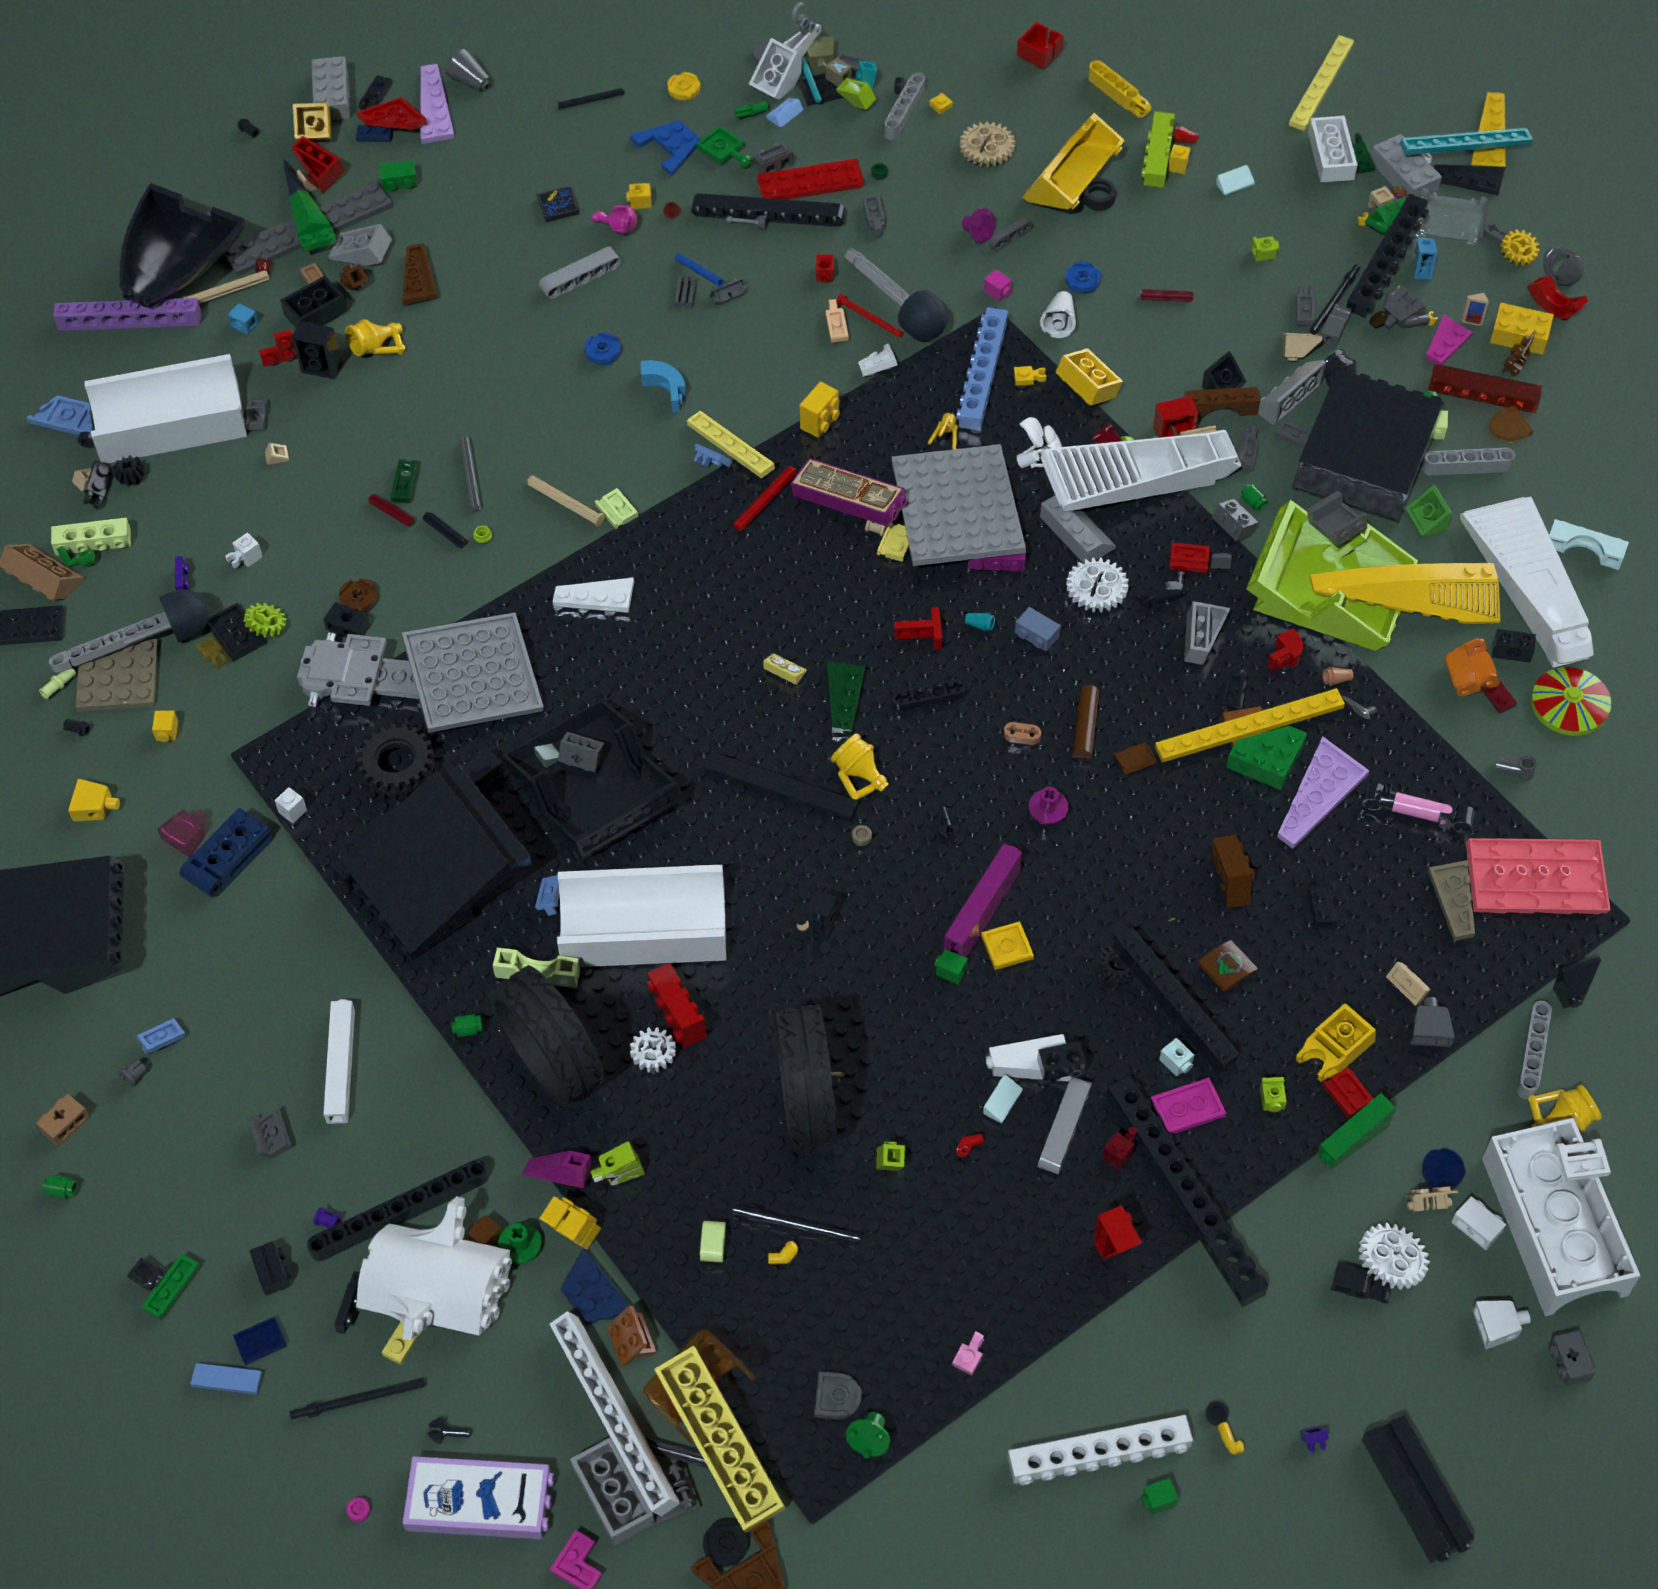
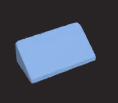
[766,98,803,127]

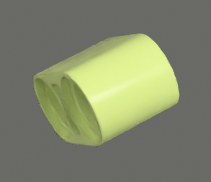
[700,1221,726,1262]

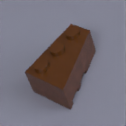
[1212,835,1254,908]

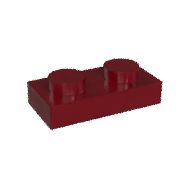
[1483,680,1517,714]

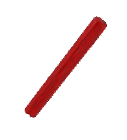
[734,466,796,531]

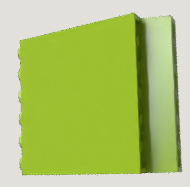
[1246,500,1418,651]

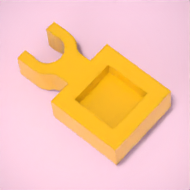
[1014,366,1046,386]

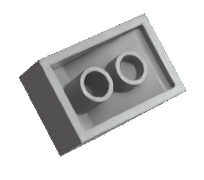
[328,224,392,266]

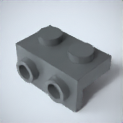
[248,1108,291,1159]

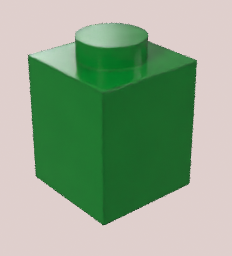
[934,949,968,985]
[1141,1478,1178,1515]

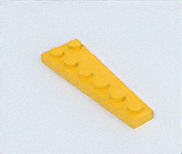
[1471,92,1506,167]

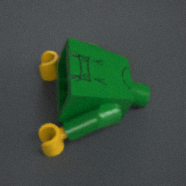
[1358,197,1406,236]

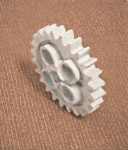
[1066,558,1128,612]
[1358,1223,1430,1290]

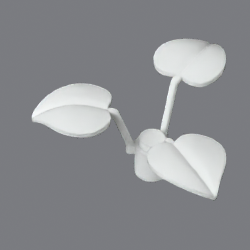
[1017,417,1062,468]

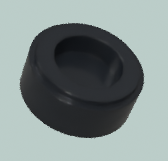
[894,77,905,94]
[77,431,95,448]
[1205,1401,1229,1426]

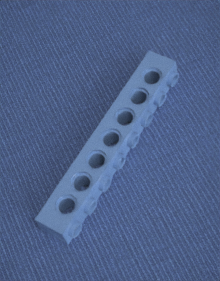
[956,307,1008,431]

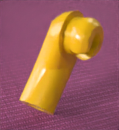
[1218,1422,1244,1455]

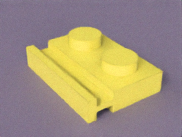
[877,523,909,562]

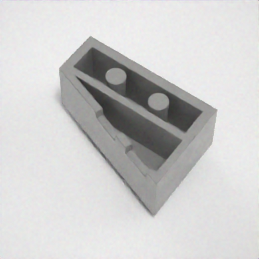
[1184,601,1230,665]

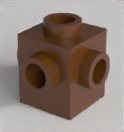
[339,264,368,290]

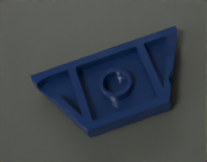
[560,1249,630,1324]

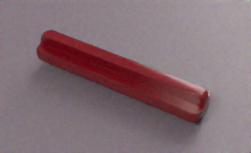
[1140,289,1193,302]
[368,494,415,527]

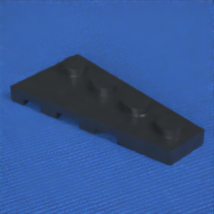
[1434,164,1506,196]

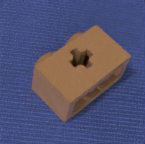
[36,1094,90,1147]

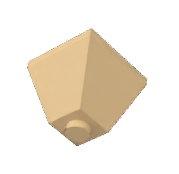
[1282,333,1322,361]

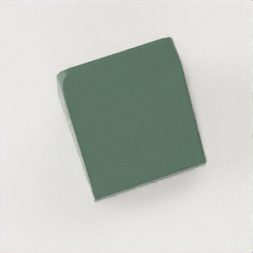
[534,744,559,768]

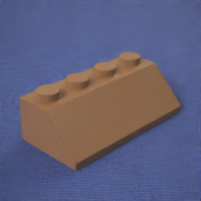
[0,544,85,601]

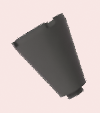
[444,47,491,91]

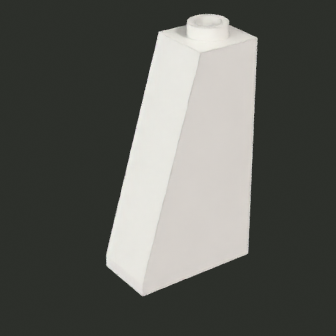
[986,1034,1071,1081]

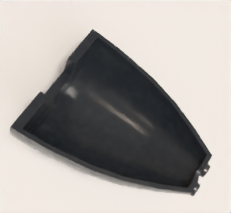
[119,183,245,307]

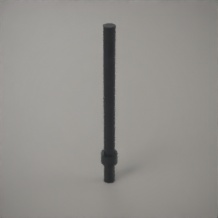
[1309,264,1360,334]
[733,1205,861,1243]
[289,1378,424,1420]

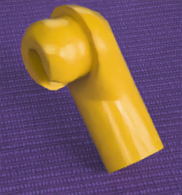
[769,1241,798,1264]

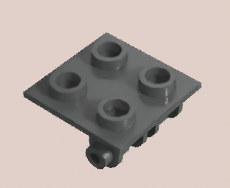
[654,1464,701,1524]

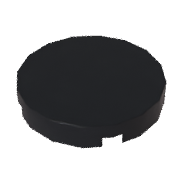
[703,1520,749,1567]

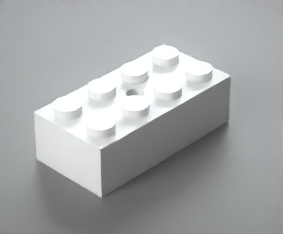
[1308,116,1357,183]

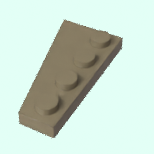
[1428,860,1475,941]

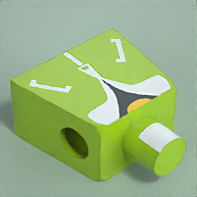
[591,1141,645,1185]

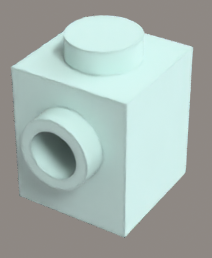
[1159,1038,1194,1076]

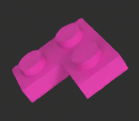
[550,1530,602,1589]

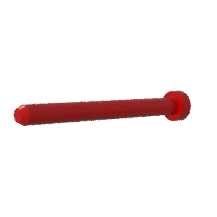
[836,293,904,337]

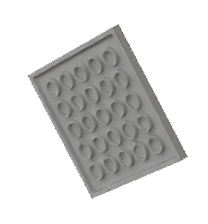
[402,612,543,733]

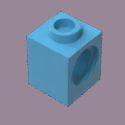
[228,303,259,335]

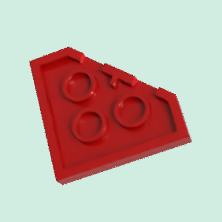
[357,97,427,130]

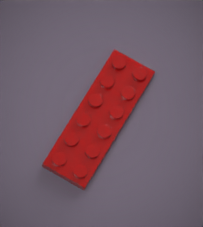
[756,158,864,200]

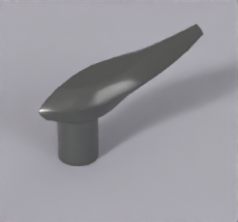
[1342,695,1377,719]

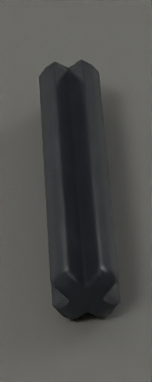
[423,512,466,548]

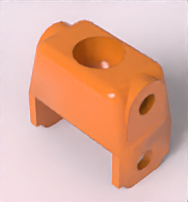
[1444,638,1500,697]

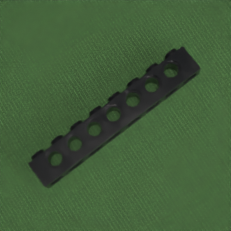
[1347,193,1430,318]

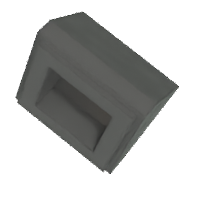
[1211,553,1232,569]

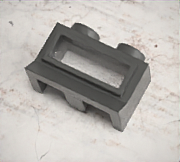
[753,142,793,174]

